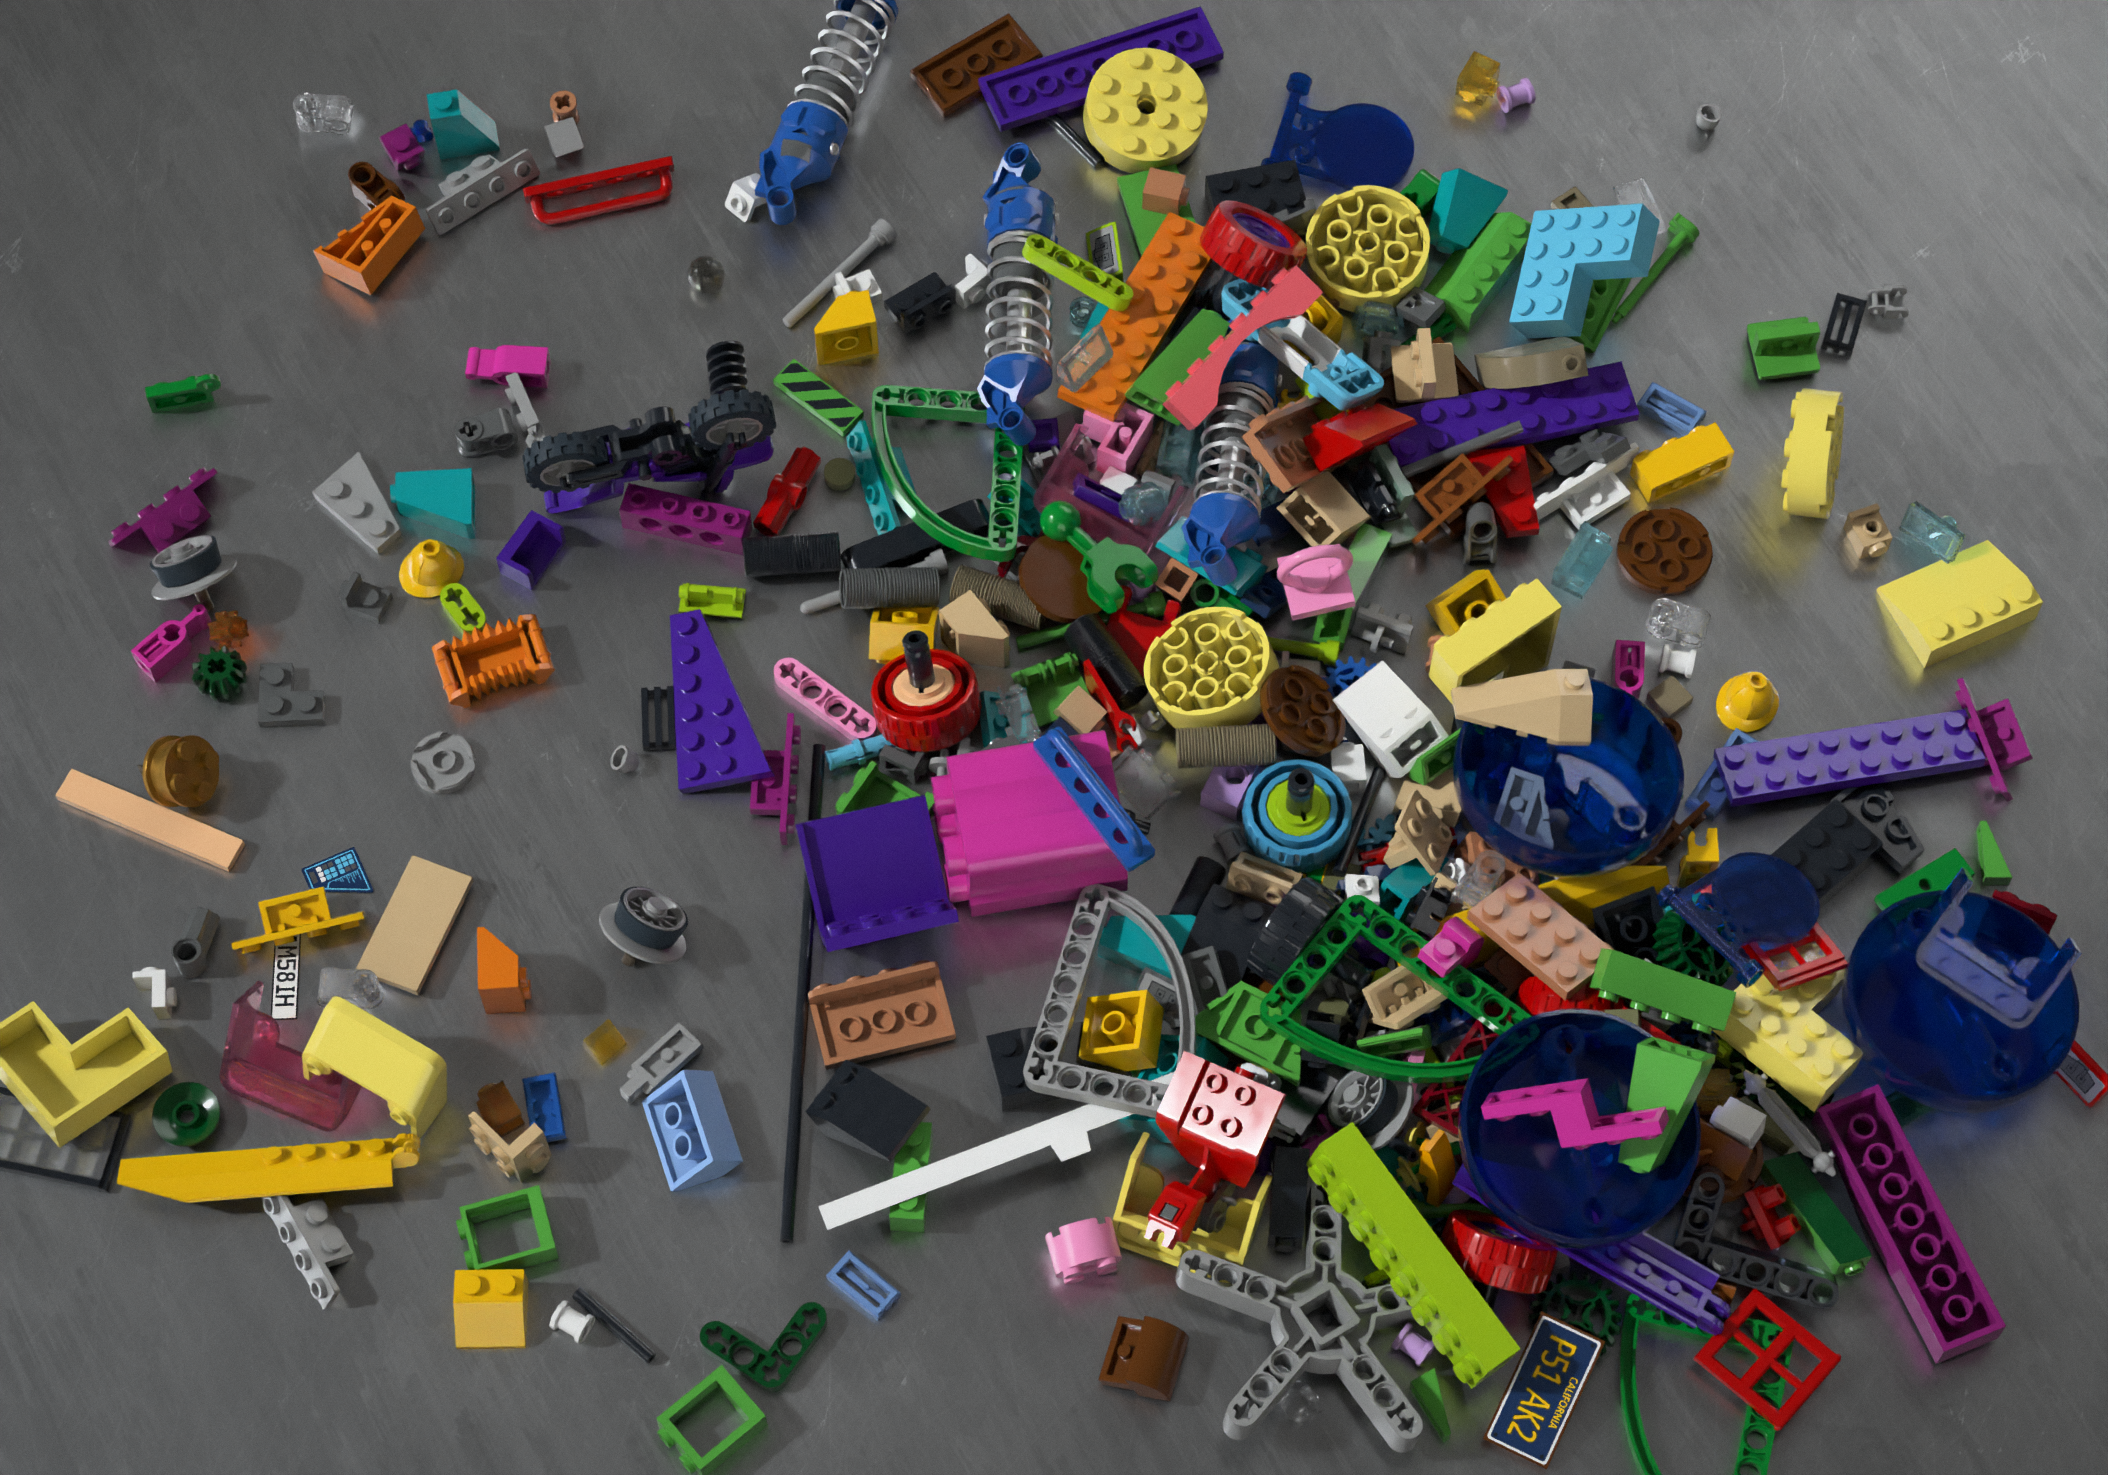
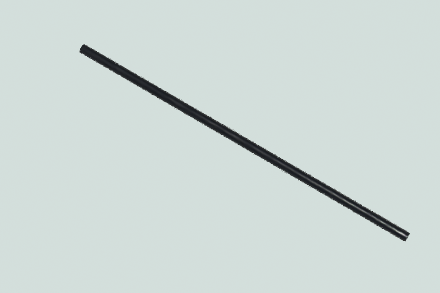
[780,744,826,1244]

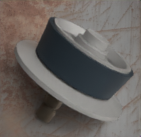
[150,535,237,612]
[599,887,688,967]
[1327,1070,1414,1152]

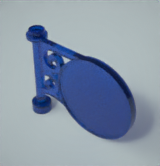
[1261,72,1415,191]
[1657,852,1820,988]

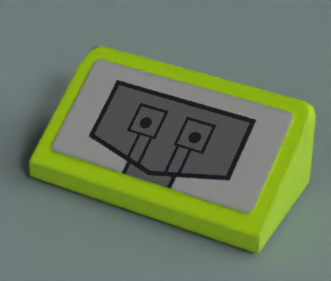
[1085,222,1123,283]

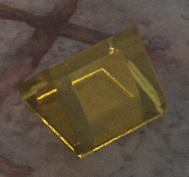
[583,1019,627,1066]

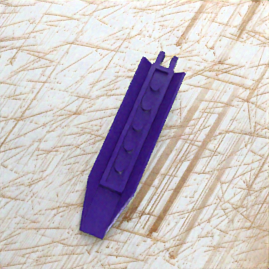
[1452,1157,1731,1336]

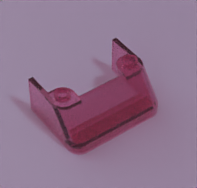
[1034,423,1191,556]
[219,980,362,1132]

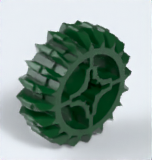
[1652,903,1738,987]
[1528,1271,1622,1357]

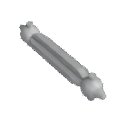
[1743,1070,1837,1177]

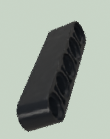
[840,499,990,572]

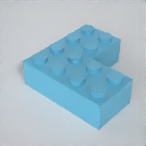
[1509,203,1660,339]

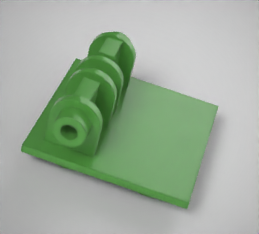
[1011,652,1091,729]

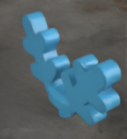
[1352,814,1395,851]

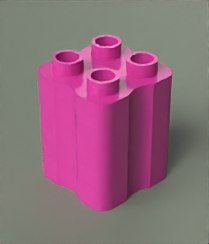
[931,730,1128,917]

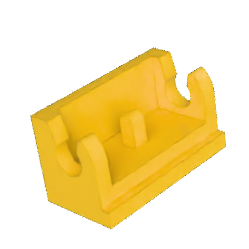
[1677,828,1719,888]

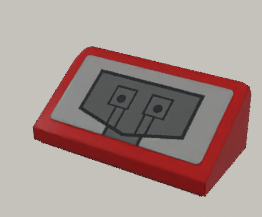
[2044,1034,2108,1108]

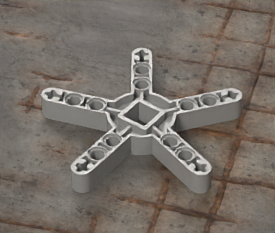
[1175,1181,1471,1453]

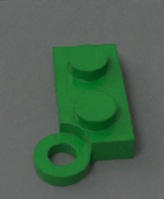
[145,374,221,413]

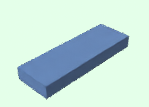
[1685,728,1759,822]

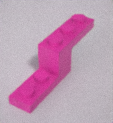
[1481,1078,1669,1150]

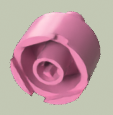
[1045,1217,1122,1284]

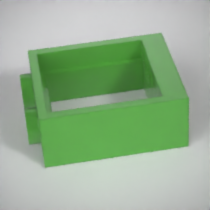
[456,1185,559,1270]
[656,1365,768,1475]

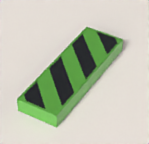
[773,359,864,437]

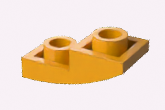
[1418,1129,1455,1207]

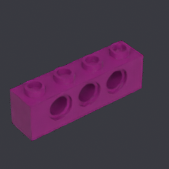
[619,483,753,556]

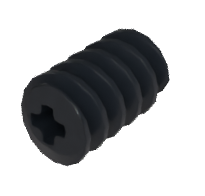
[706,340,749,395]

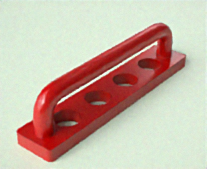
[523,156,675,225]

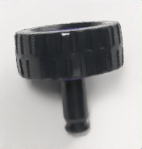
[1247,877,1375,992]

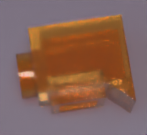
[476,1080,525,1138]

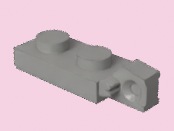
[505,372,546,448]
[619,1022,704,1104]

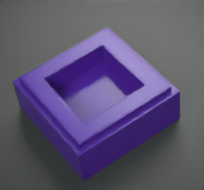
[1028,418,1060,453]

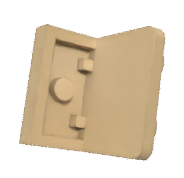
[468,1111,552,1183]

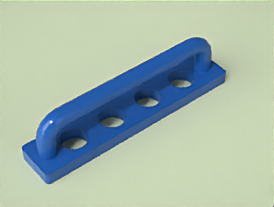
[1033,726,1155,872]

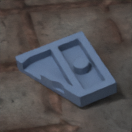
[1490,767,1554,851]

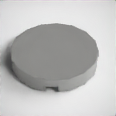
[410,732,476,794]

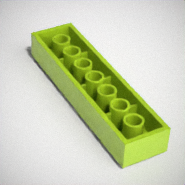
[1306,1122,1520,1389]

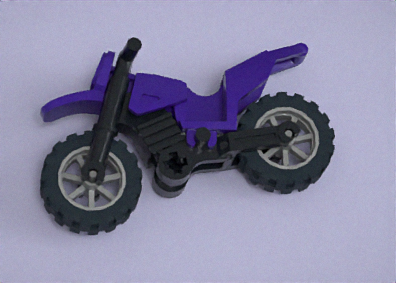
[522,390,776,514]

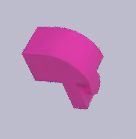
[1418,916,1484,978]

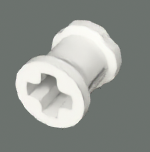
[1658,644,1696,679]
[549,1300,595,1344]

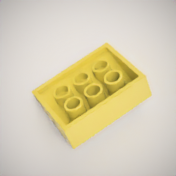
[1876,540,2043,668]

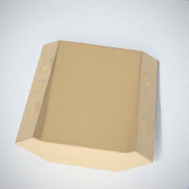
[1392,766,1478,828]

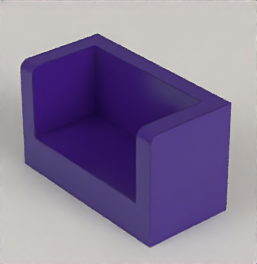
[496,510,566,590]

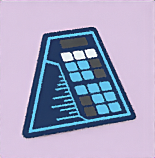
[301,847,374,893]

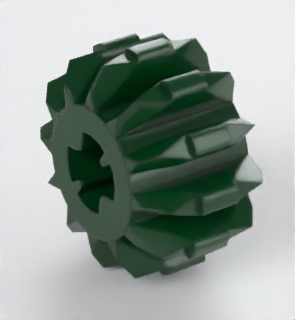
[192,645,247,701]

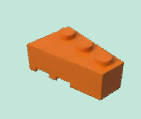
[313,196,425,295]

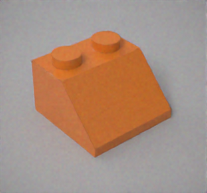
[477,927,532,1014]

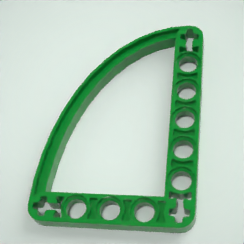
[871,385,1025,562]
[1260,895,1537,1083]
[1618,1293,1793,1475]

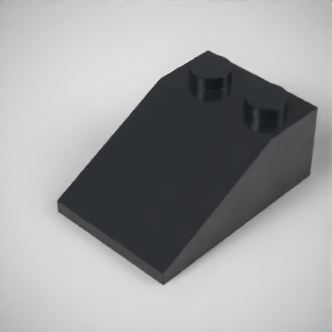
[1171,883,1274,990]
[1592,886,1664,967]
[805,1060,931,1162]

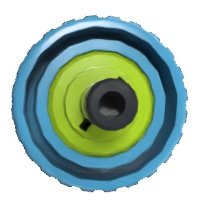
[1242,759,1352,873]

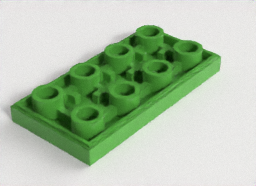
[1117,164,1210,270]

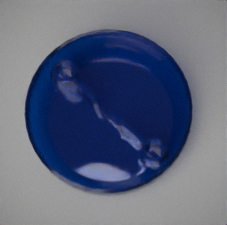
[1453,677,1684,878]
[1841,890,2080,1113]
[1457,1009,1701,1250]

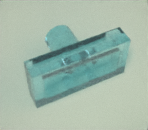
[1898,501,1966,564]

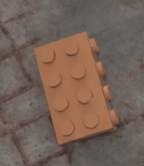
[1242,395,1349,493]
[1467,873,1614,1001]
[808,960,956,1070]

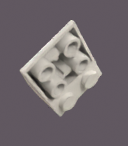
[1333,661,1449,778]

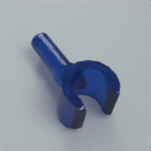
[410,119,434,143]

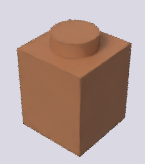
[1142,167,1190,215]
[1155,557,1200,605]

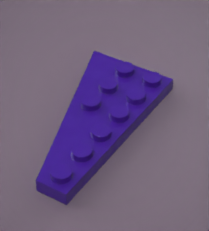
[670,609,775,794]

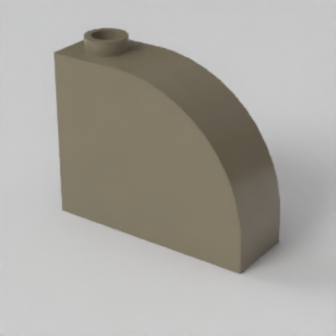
[1474,337,1588,389]

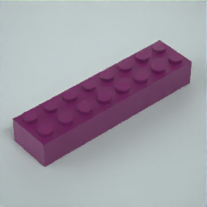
[1811,1084,2006,1364]

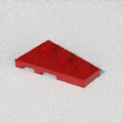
[1465,446,1540,538]

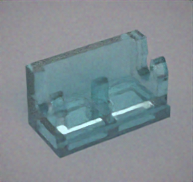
[1157,419,1203,484]
[1551,521,1613,600]

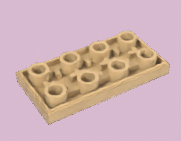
[356,855,474,995]

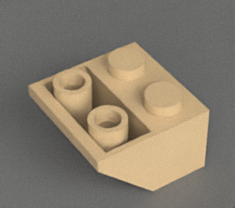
[1277,471,1371,547]
[939,590,1011,668]

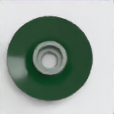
[152,1082,220,1147]

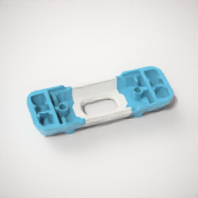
[1221,278,1384,411]

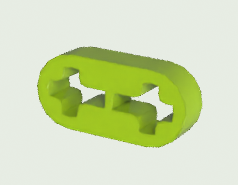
[440,583,487,635]

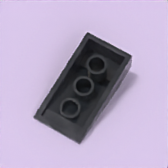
[986,1022,1132,1112]

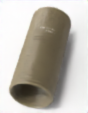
[949,564,1047,630]
[1176,724,1277,769]

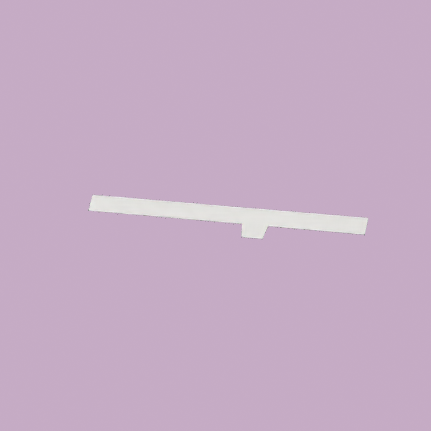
[818,1059,1207,1230]

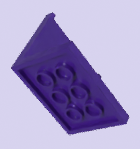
[795,795,959,952]

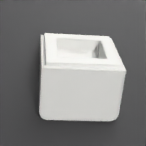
[1100,466,1137,500]

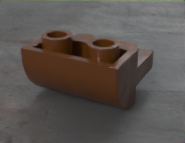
[1098,1316,1190,1401]

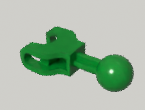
[1040,500,1158,613]

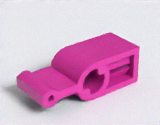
[465,345,551,388]
[131,603,212,682]
[1611,640,1645,730]

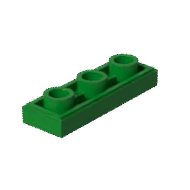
[1874,848,1975,926]

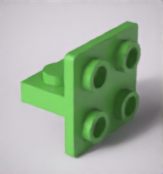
[1747,317,1820,380]

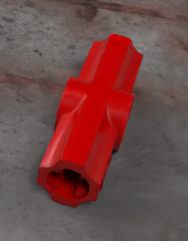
[753,446,821,537]

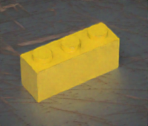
[1630,422,1734,504]

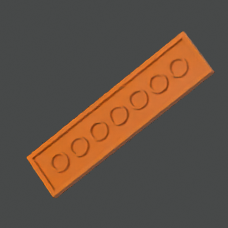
[1057,212,1213,422]

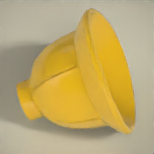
[399,539,464,598]
[1716,671,1779,733]

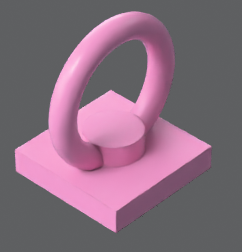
[1277,544,1356,621]

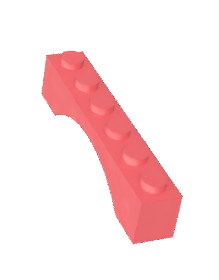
[1162,265,1323,431]

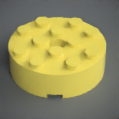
[1083,48,1208,174]
[1306,185,1430,313]
[1781,388,1844,519]
[1144,607,1279,729]

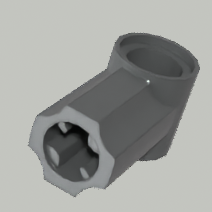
[171,907,220,978]

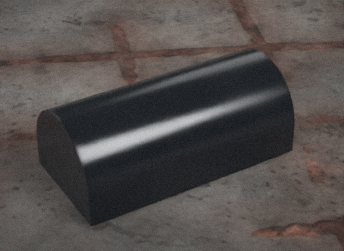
[1169,856,1226,917]

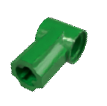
[1191,579,1253,618]

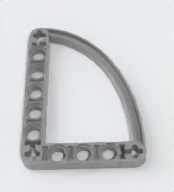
[1023,884,1196,1118]

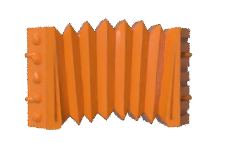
[431,614,555,709]

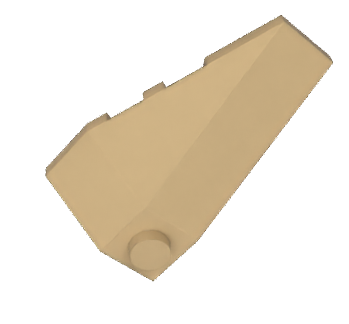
[1451,669,1593,746]

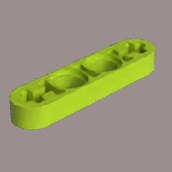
[1022,234,1134,311]

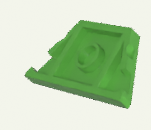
[1195,981,1302,1086]

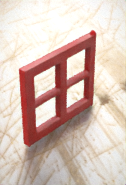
[1693,1288,1841,1431]

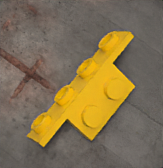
[231,886,366,954]

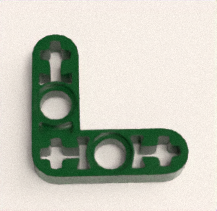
[700,1302,827,1392]

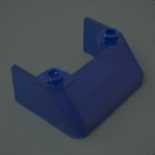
[1914,867,2082,1029]

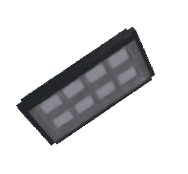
[0,1087,131,1192]

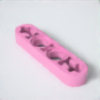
[773,658,877,741]

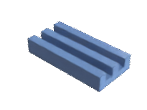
[1637,382,1707,436]
[826,1251,901,1321]

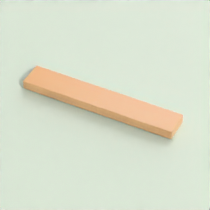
[55,768,245,872]

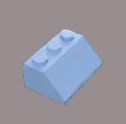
[642,1070,743,1192]

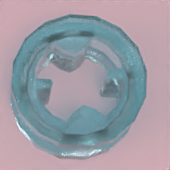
[1069,296,1096,328]

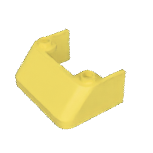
[302,996,447,1139]
[1112,1132,1273,1283]

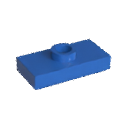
[522,1073,567,1142]

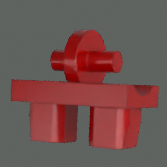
[1739,1184,1801,1250]

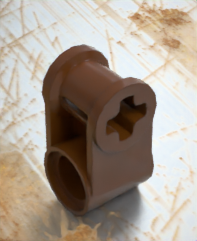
[348,162,405,210]

